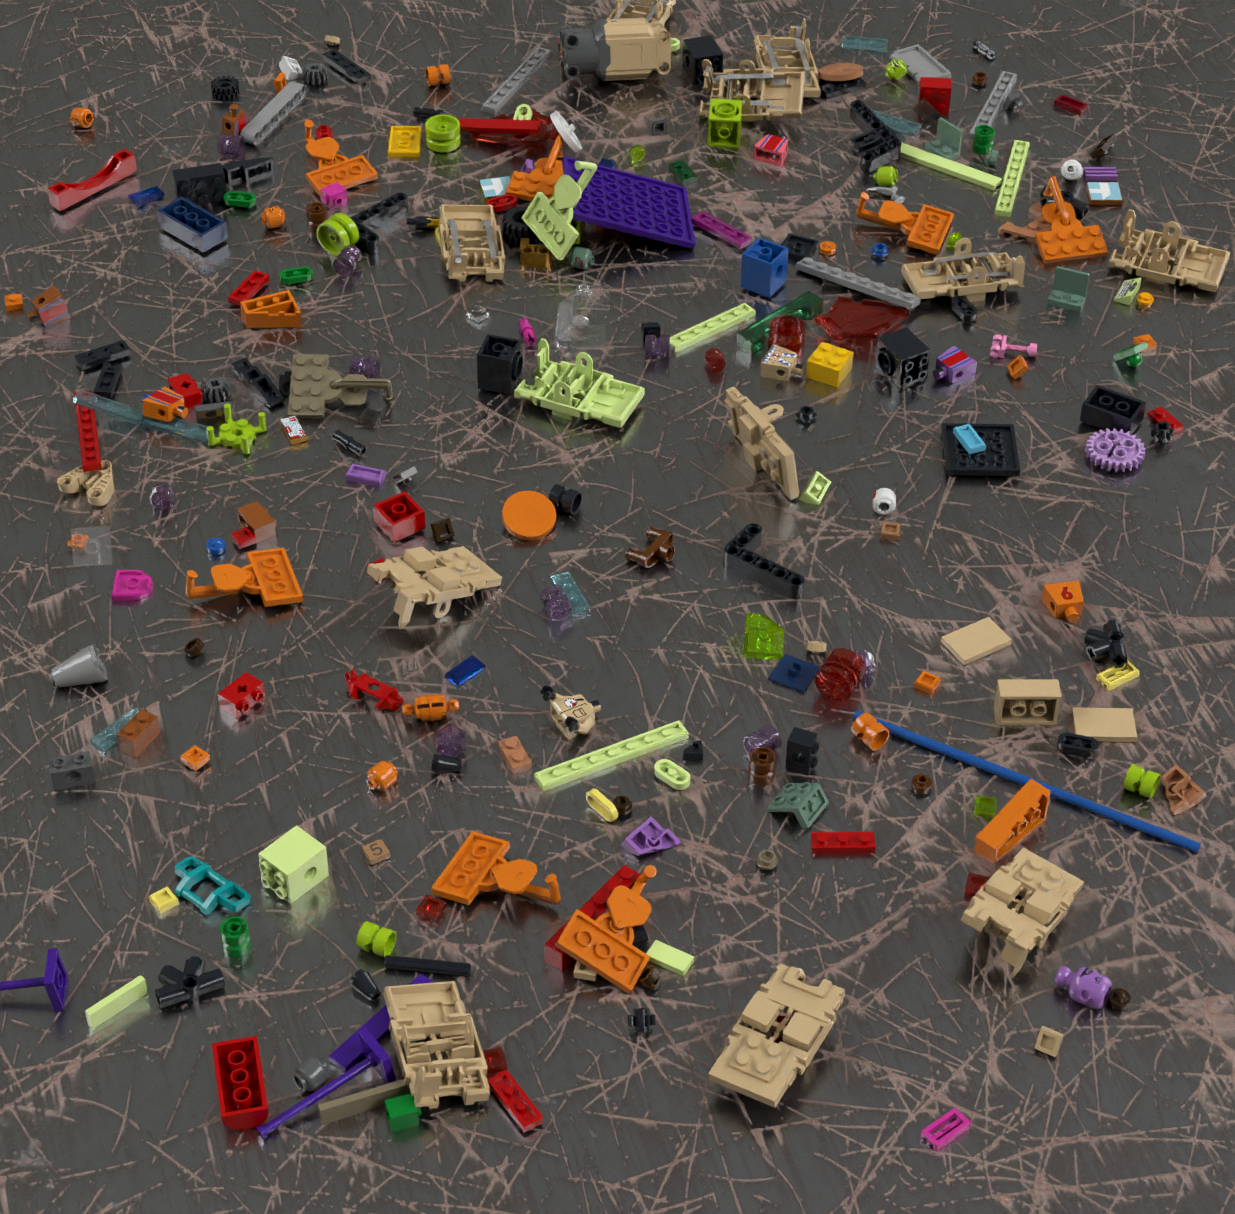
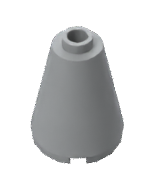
[49,644,108,688]

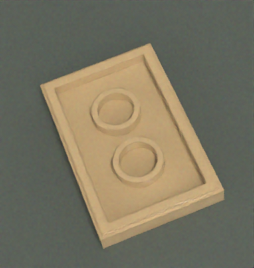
[941,617,1012,665]
[1071,707,1137,742]

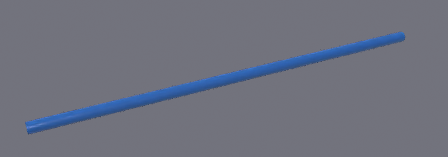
[853,710,1201,853]

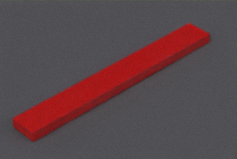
[74,391,102,472]

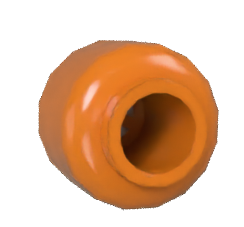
[70,107,94,128]
[260,206,286,229]
[367,761,398,792]

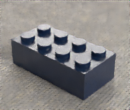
[157,196,228,253]

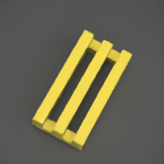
[1096,661,1140,691]

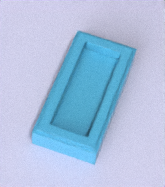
[953,424,986,454]

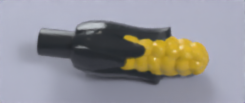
[406,216,440,230]

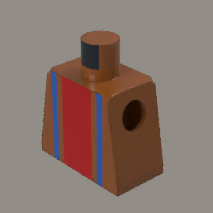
[222,104,250,145]
[26,286,70,327]

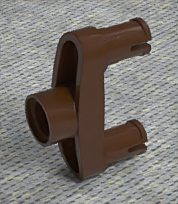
[625,527,675,568]

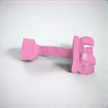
[990,334,1038,358]

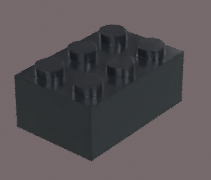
[172,163,226,205]
[1080,385,1146,436]

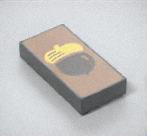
[195,401,232,420]

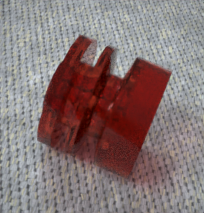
[814,648,866,701]

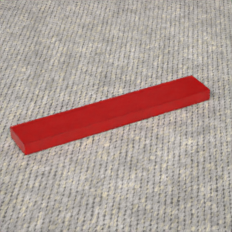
[457,118,542,134]

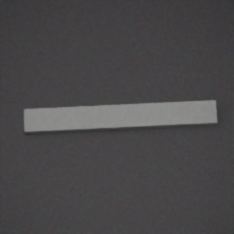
[481,47,551,114]
[968,71,1017,140]

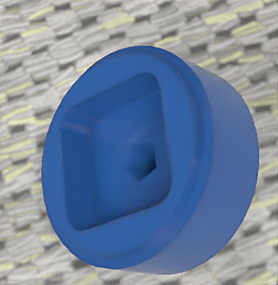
[206,538,226,555]

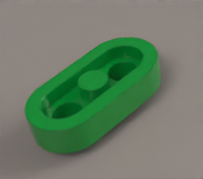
[223,191,256,208]
[279,266,313,285]

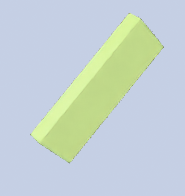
[85,975,148,1030]

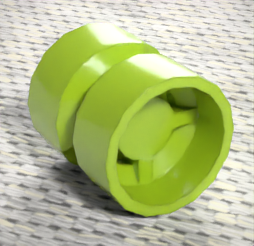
[1123,764,1161,799]
[356,921,396,957]

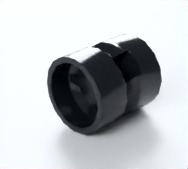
[548,484,582,514]

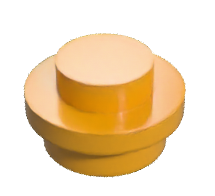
[1136,292,1154,308]

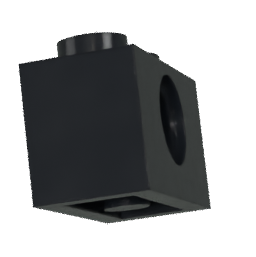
[785,727,820,776]

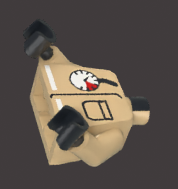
[540,685,601,739]

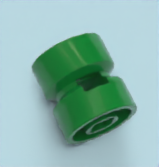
[972,125,995,155]
[220,916,251,958]

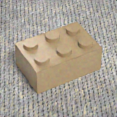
[994,679,1061,725]

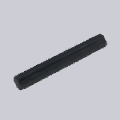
[384,955,471,976]

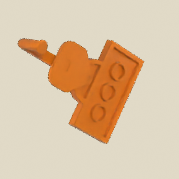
[304,120,378,197]
[506,134,563,202]
[1035,176,1108,264]
[856,192,954,255]
[186,548,303,607]
[431,831,561,905]
[554,865,657,994]

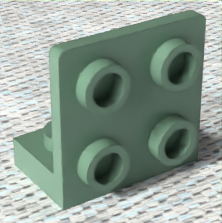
[924,117,963,161]
[1048,266,1090,312]
[767,782,829,828]

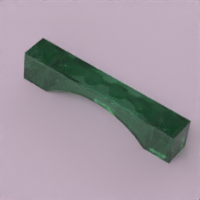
[736,291,823,356]

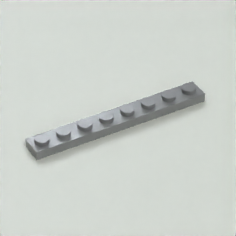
[796,258,921,310]

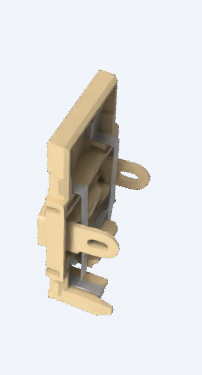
[753,18,821,97]

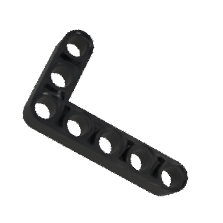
[850,100,902,172]
[350,193,408,255]
[723,523,805,600]

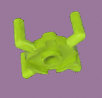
[206,403,267,455]

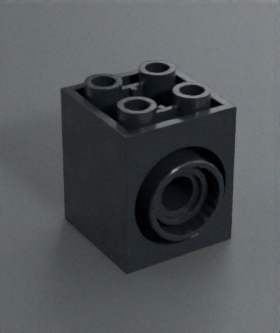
[682,35,723,85]
[875,327,930,388]
[477,334,523,395]

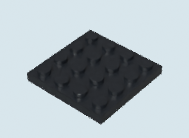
[941,423,1020,476]

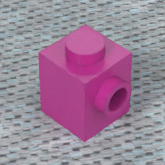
[321,182,347,210]

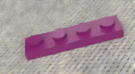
[691,211,752,249]

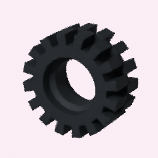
[211,75,240,101]

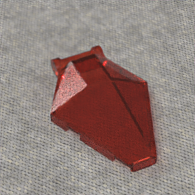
[469,108,559,145]
[814,296,910,342]

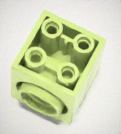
[259,825,329,904]

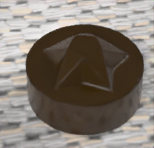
[184,638,204,657]
[1107,988,1131,1011]

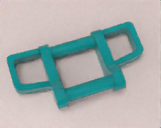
[175,856,251,915]

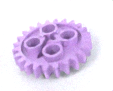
[1085,428,1146,472]

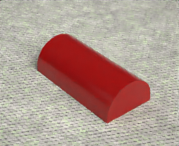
[211,1036,269,1130]

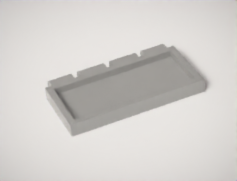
[889,44,951,85]

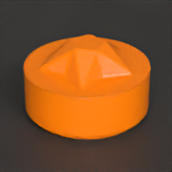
[819,241,836,256]

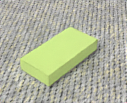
[646,940,694,976]

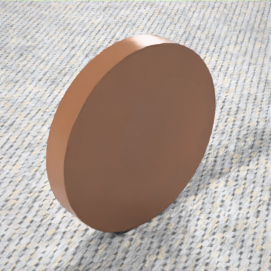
[819,63,863,81]

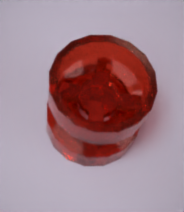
[705,348,726,372]

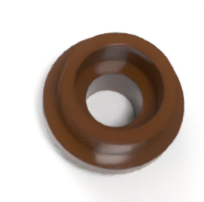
[972,72,988,86]
[912,774,932,793]

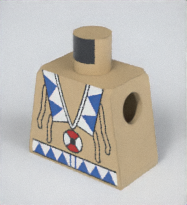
[760,344,805,381]

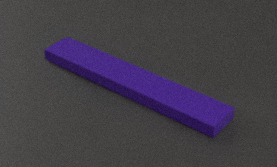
[329,974,434,1072]

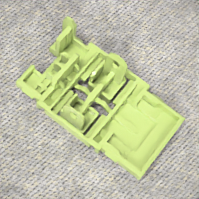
[514,338,645,428]

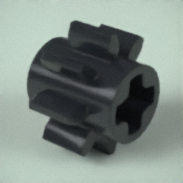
[1151,422,1174,444]
[628,1008,656,1032]

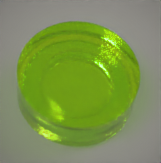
[629,144,646,161]

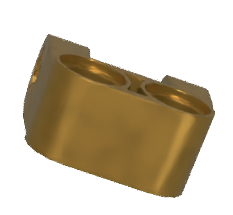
[520,238,554,268]

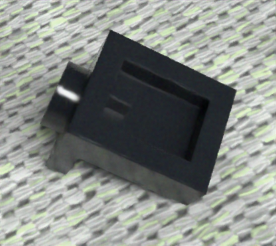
[641,322,661,341]

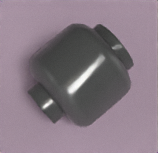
[293,1057,328,1092]

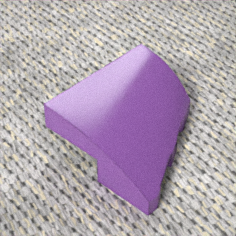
[621,816,681,856]

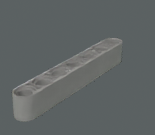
[240,81,307,145]

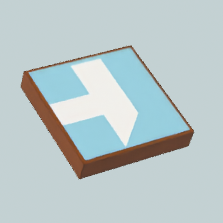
[1086,182,1123,205]

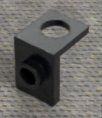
[279,371,292,396]

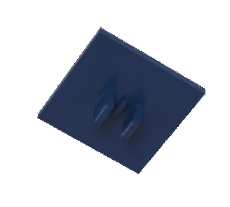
[768,654,821,693]

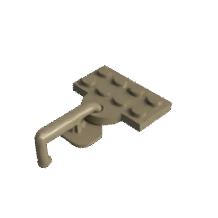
[288,354,393,419]

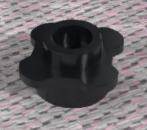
[796,406,817,423]

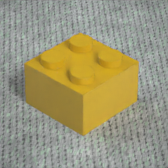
[806,342,854,388]

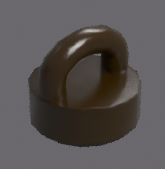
[638,965,661,990]

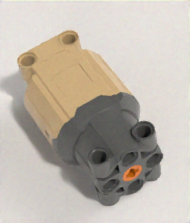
[558,17,671,81]

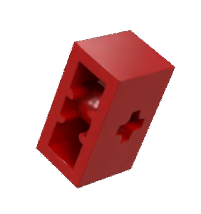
[168,373,203,410]
[218,672,265,718]

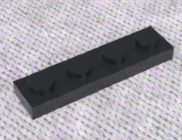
[322,49,371,84]

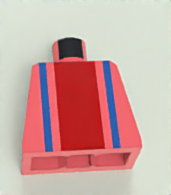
[754,134,788,166]

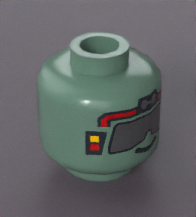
[569,247,594,270]

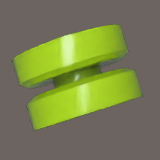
[425,114,461,152]
[316,213,359,256]

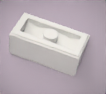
[279,56,303,80]

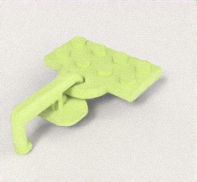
[522,161,598,260]

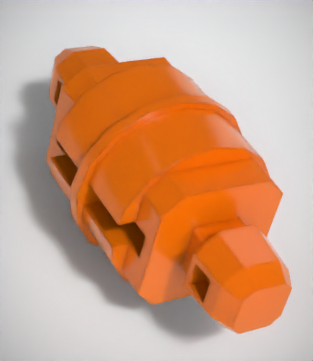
[402,694,459,722]

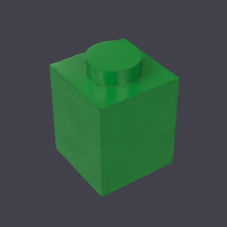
[385,1093,422,1132]

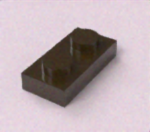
[1090,133,1118,159]

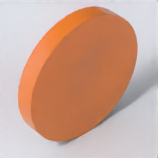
[502,491,556,541]

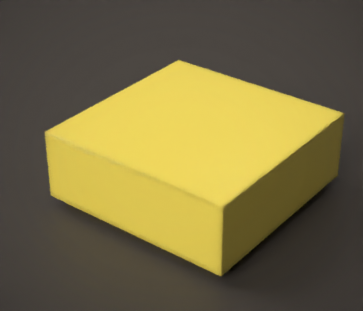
[149,886,179,914]

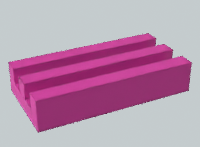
[921,1108,971,1152]

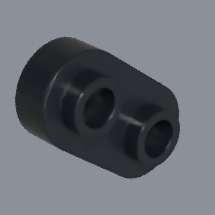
[951,296,978,322]
[1057,733,1099,757]

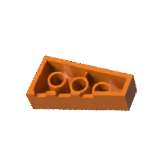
[974,779,1051,864]

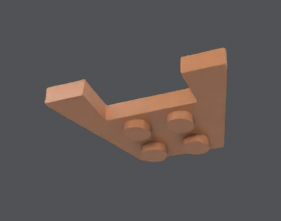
[998,202,1051,244]

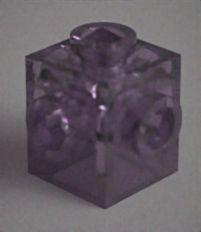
[436,722,466,758]

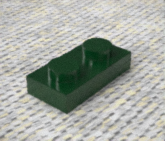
[669,160,697,185]

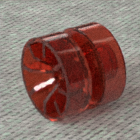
[768,315,806,359]

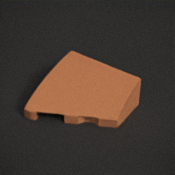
[1161,764,1207,815]

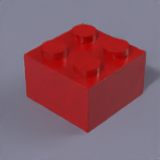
[918,77,952,115]
[373,491,426,542]

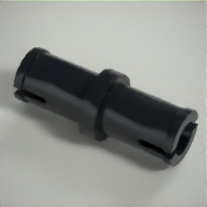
[332,430,367,457]

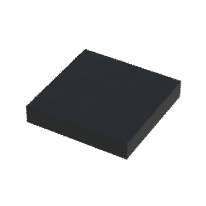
[781,233,820,261]

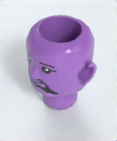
[1055,966,1112,1010]

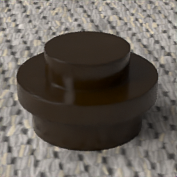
[612,796,632,815]

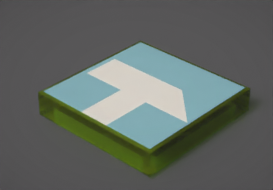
[478,176,511,202]

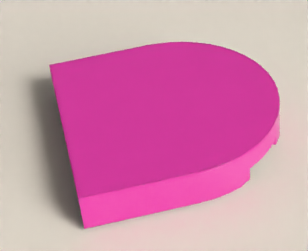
[112,570,153,601]

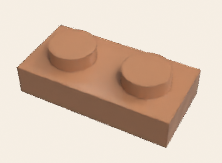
[498,735,532,774]

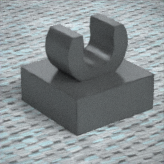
[1002,91,1023,112]

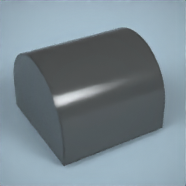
[648,117,667,136]

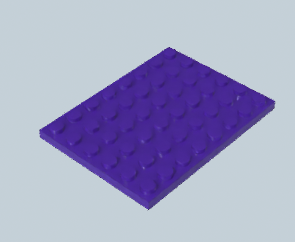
[562,156,696,249]

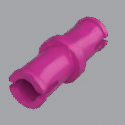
[518,318,537,346]

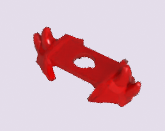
[345,669,404,711]

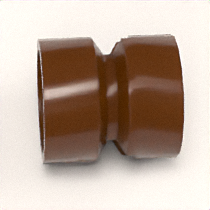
[306,202,328,233]
[748,747,776,786]

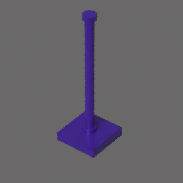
[0,948,68,1012]
[256,1027,396,1139]

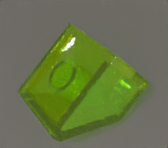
[743,613,784,660]

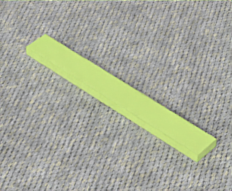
[994,140,1030,217]
[900,143,1002,191]
[534,720,689,791]

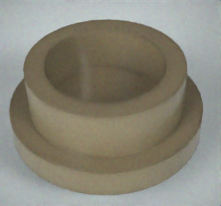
[756,850,778,870]

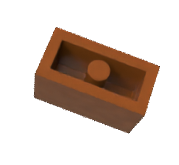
[237,501,277,543]
[116,709,160,759]

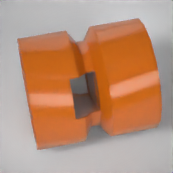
[425,64,451,87]
[851,713,890,750]

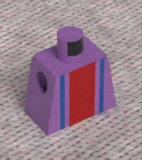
[933,346,977,383]

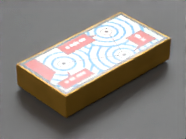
[279,415,308,445]

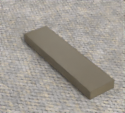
[318,1079,410,1125]

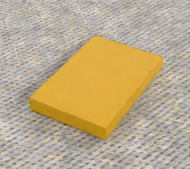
[388,126,422,158]

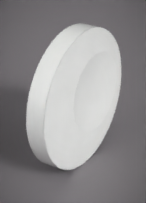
[550,111,582,153]

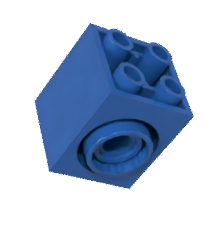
[741,237,789,298]

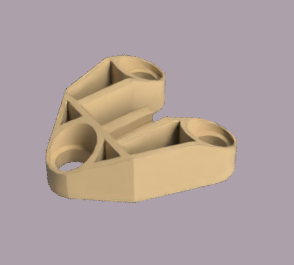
[57,460,114,506]

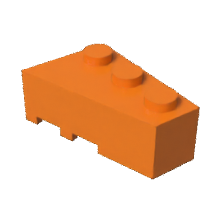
[240,290,301,328]

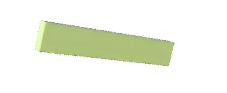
[665,303,756,353]

